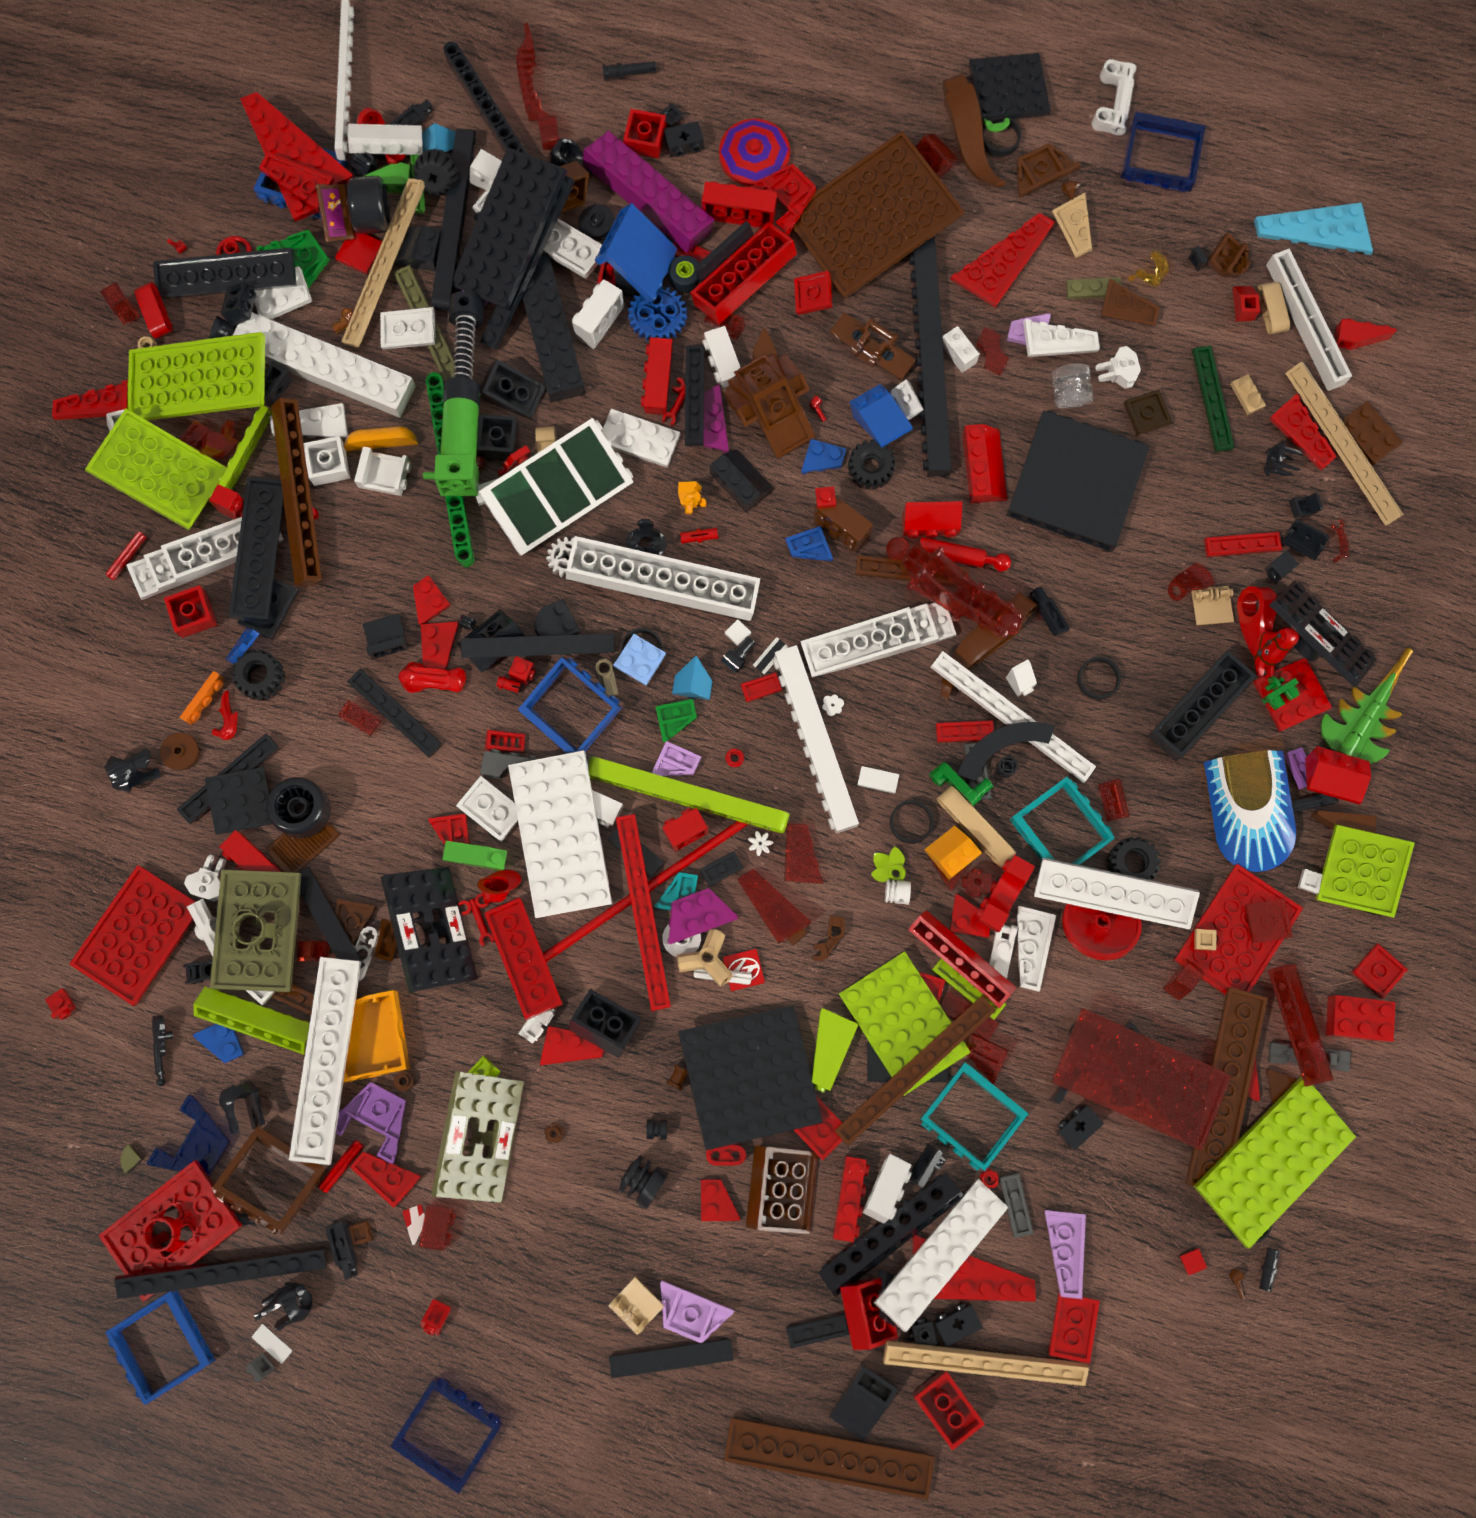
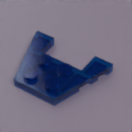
[146,1094,231,1176]

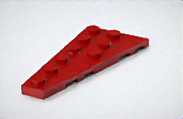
[912,1235,1036,1302]

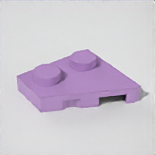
[652,741,701,776]

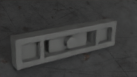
[1268,1043,1351,1072]

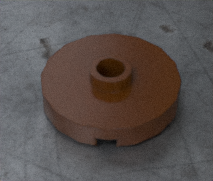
[160,733,200,771]

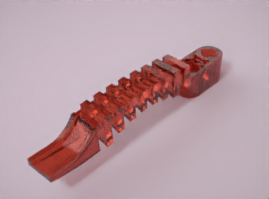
[516,23,559,150]

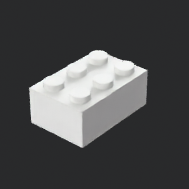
[572,279,624,349]

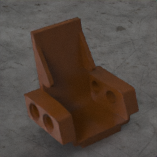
[722,354,816,459]

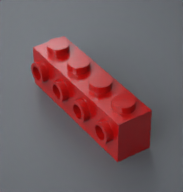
[832,1156,869,1242]

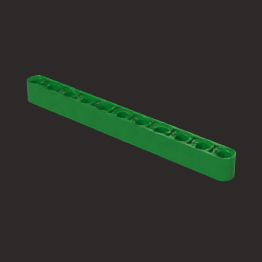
[426,372,474,567]

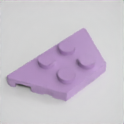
[660,1280,734,1343]

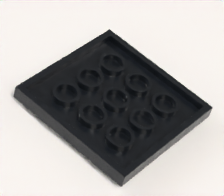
[969,53,1051,122]

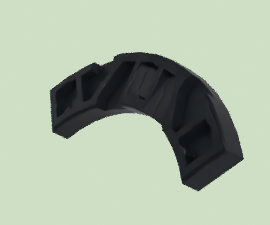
[957,722,1055,781]

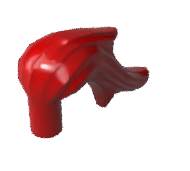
[212,690,238,740]

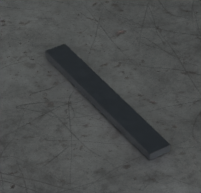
[460,633,614,658]

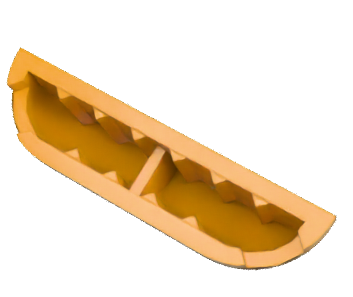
[344,426,418,451]

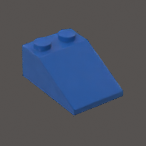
[849,384,913,447]

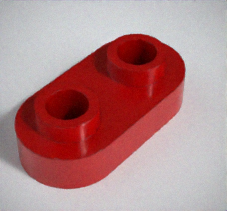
[706,1145,746,1166]

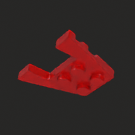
[745,164,817,236]

